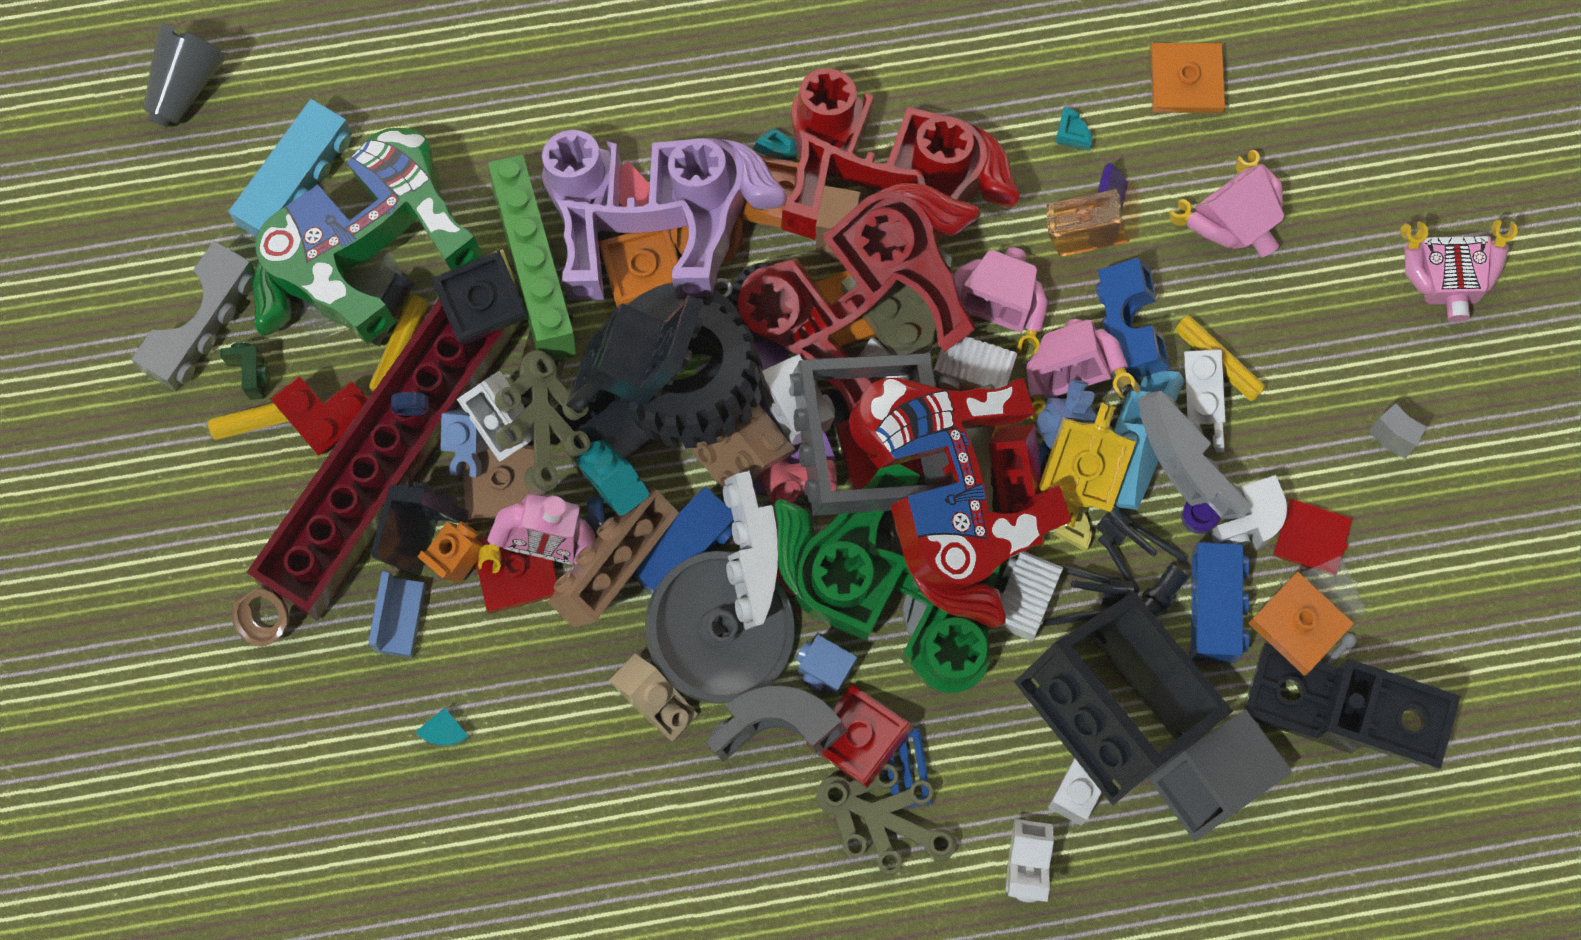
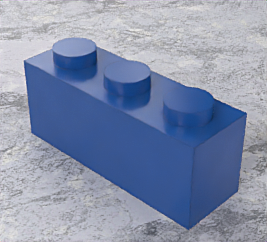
[631,486,734,595]
[1191,542,1249,663]

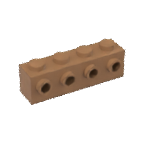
[547,487,679,627]

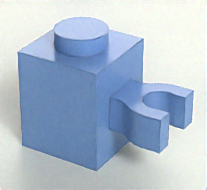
[1036,379,1097,449]
[441,409,490,477]

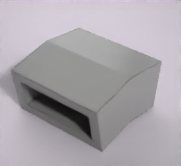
[1369,403,1427,459]

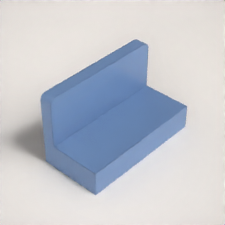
[369,571,426,658]

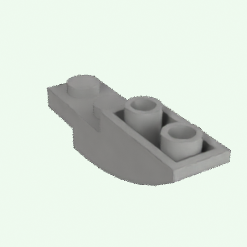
[1138,390,1253,521]

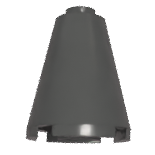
[143,23,227,128]

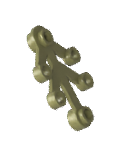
[495,350,590,495]
[816,764,956,875]

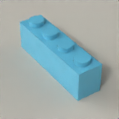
[228,99,352,237]

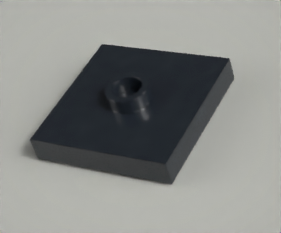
[431,250,528,346]

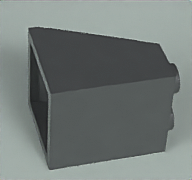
[1149,709,1292,842]

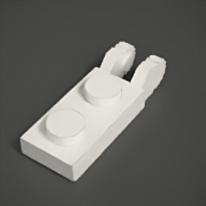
[1184,349,1225,453]

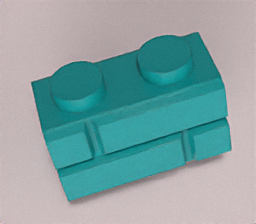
[575,439,650,516]

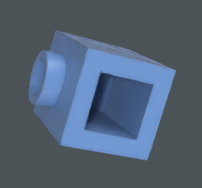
[796,634,857,696]

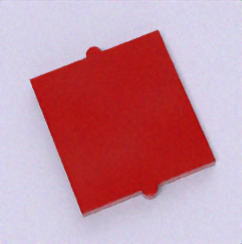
[1272,498,1353,576]

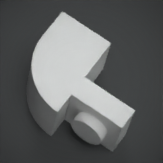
[1211,475,1287,550]
[1006,819,1054,903]

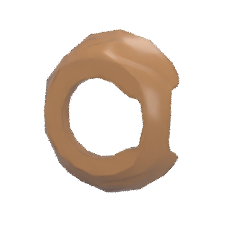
[232,588,289,646]

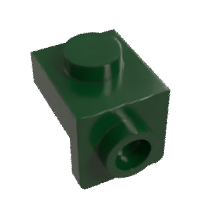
[220,343,270,400]

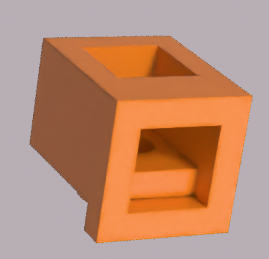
[417,521,484,583]

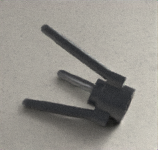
[1096,507,1187,594]
[1043,563,1134,626]

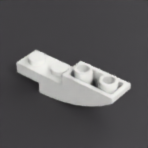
[723,471,778,630]

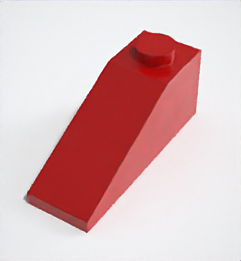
[989,425,1044,546]

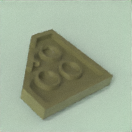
[841,241,952,355]

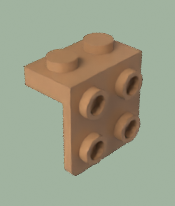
[692,405,795,491]

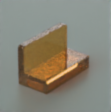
[1046,189,1129,256]

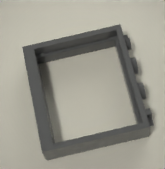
[789,353,953,516]

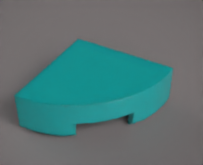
[1055,107,1092,151]
[753,128,798,159]
[415,708,470,746]

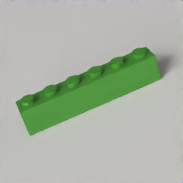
[488,155,576,361]

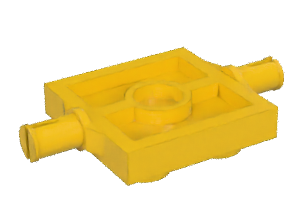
[1039,402,1136,527]

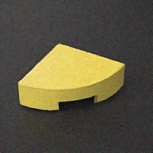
[1053,507,1092,552]

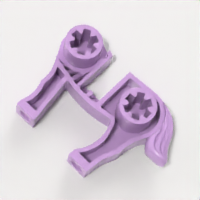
[542,130,787,301]

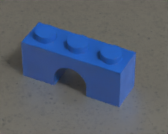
[1096,257,1170,379]

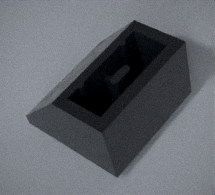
[554,390,653,459]

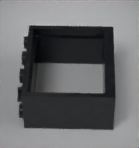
[1014,591,1233,806]

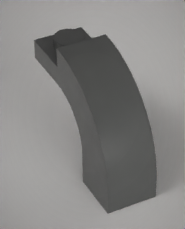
[706,686,848,762]

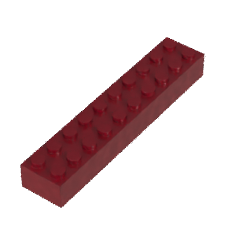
[246,299,525,621]

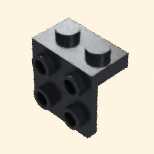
[371,482,470,576]

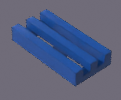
[886,728,932,810]

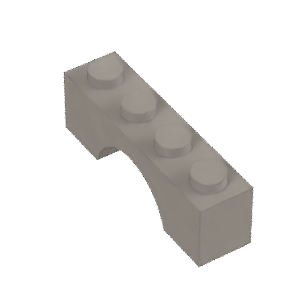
[131,241,255,392]

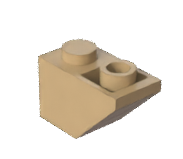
[609,654,698,742]

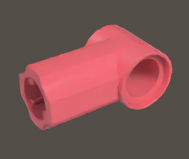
[759,459,838,505]

